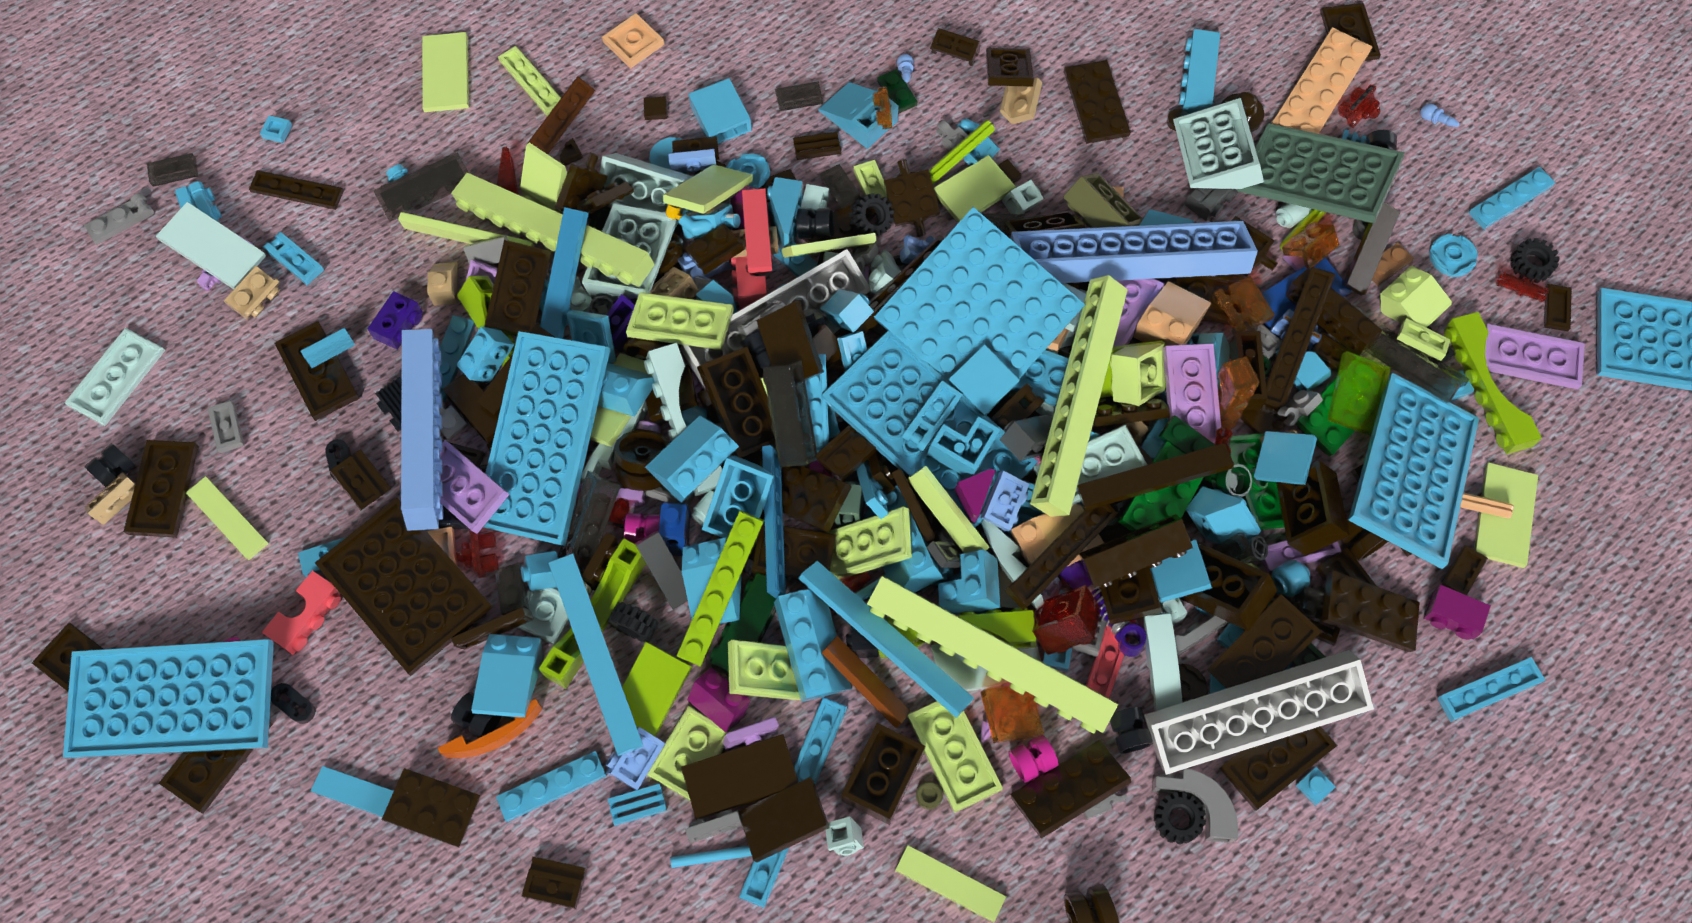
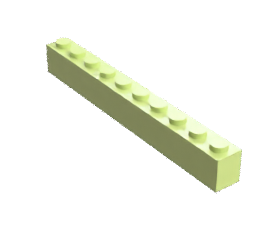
[451,173,655,287]
[1030,275,1128,517]
[867,576,1118,734]

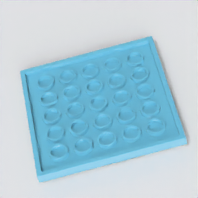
[874,207,1086,415]

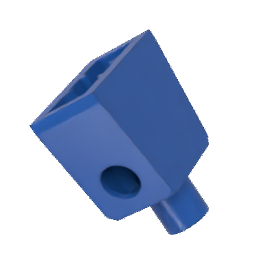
[659,503,691,556]

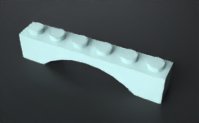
[644,343,722,496]

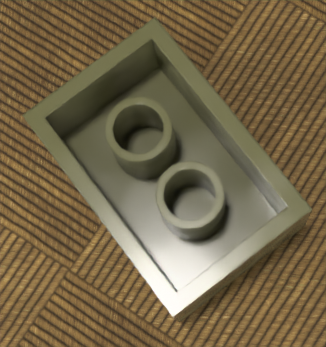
[1063,173,1143,228]

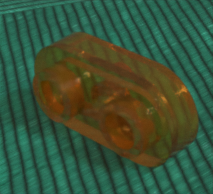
[873,87,892,130]

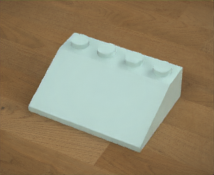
[1173,98,1264,189]
[582,203,678,301]

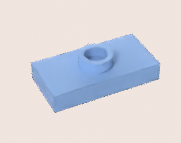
[668,149,716,172]

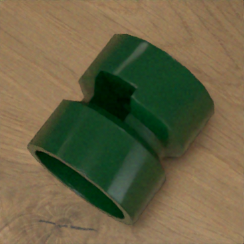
[1203,464,1252,497]

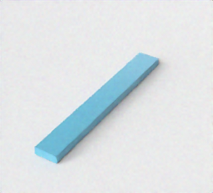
[549,554,643,756]
[799,561,974,718]
[739,697,847,908]

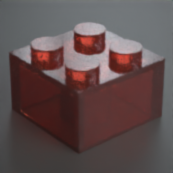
[1032,585,1101,655]

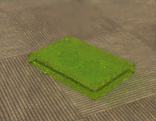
[1327,351,1391,436]

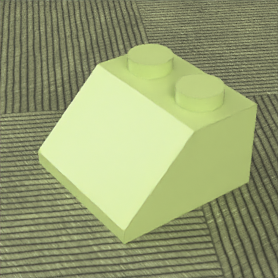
[1380,265,1452,328]
[1110,343,1165,406]

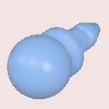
[896,54,914,83]
[1420,103,1460,127]

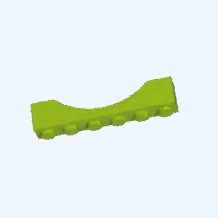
[457,276,516,366]
[1444,312,1542,455]
[677,510,765,667]
[539,538,646,689]
[878,608,1036,658]

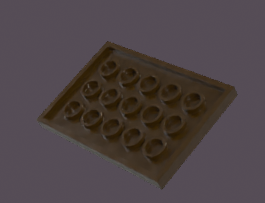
[315,497,493,676]

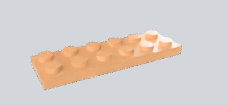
[1271,27,1372,134]

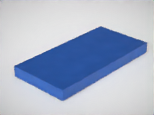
[1248,255,1352,339]

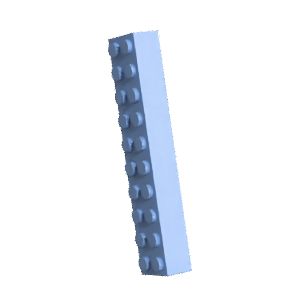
[1011,221,1257,283]

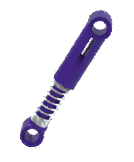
[1060,560,1146,657]

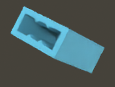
[688,78,752,144]

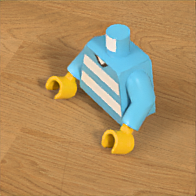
[666,202,741,238]

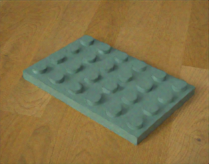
[1236,123,1405,223]

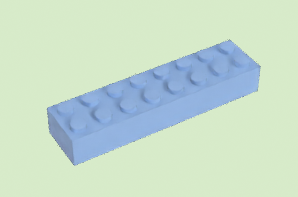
[401,329,443,531]

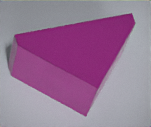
[954,469,996,524]

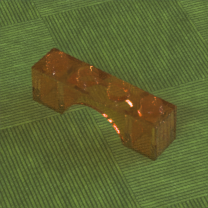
[1218,356,1260,431]

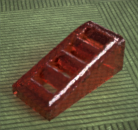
[497,146,519,195]

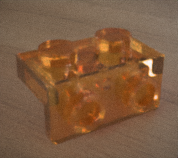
[1282,222,1339,269]

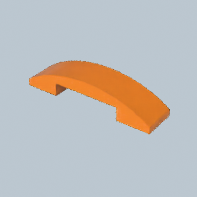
[438,698,542,758]

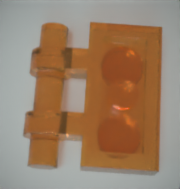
[1214,276,1275,331]

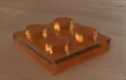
[980,686,1044,743]

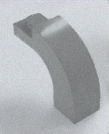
[1152,769,1238,843]

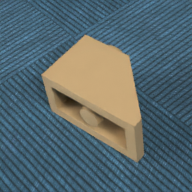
[427,262,458,306]

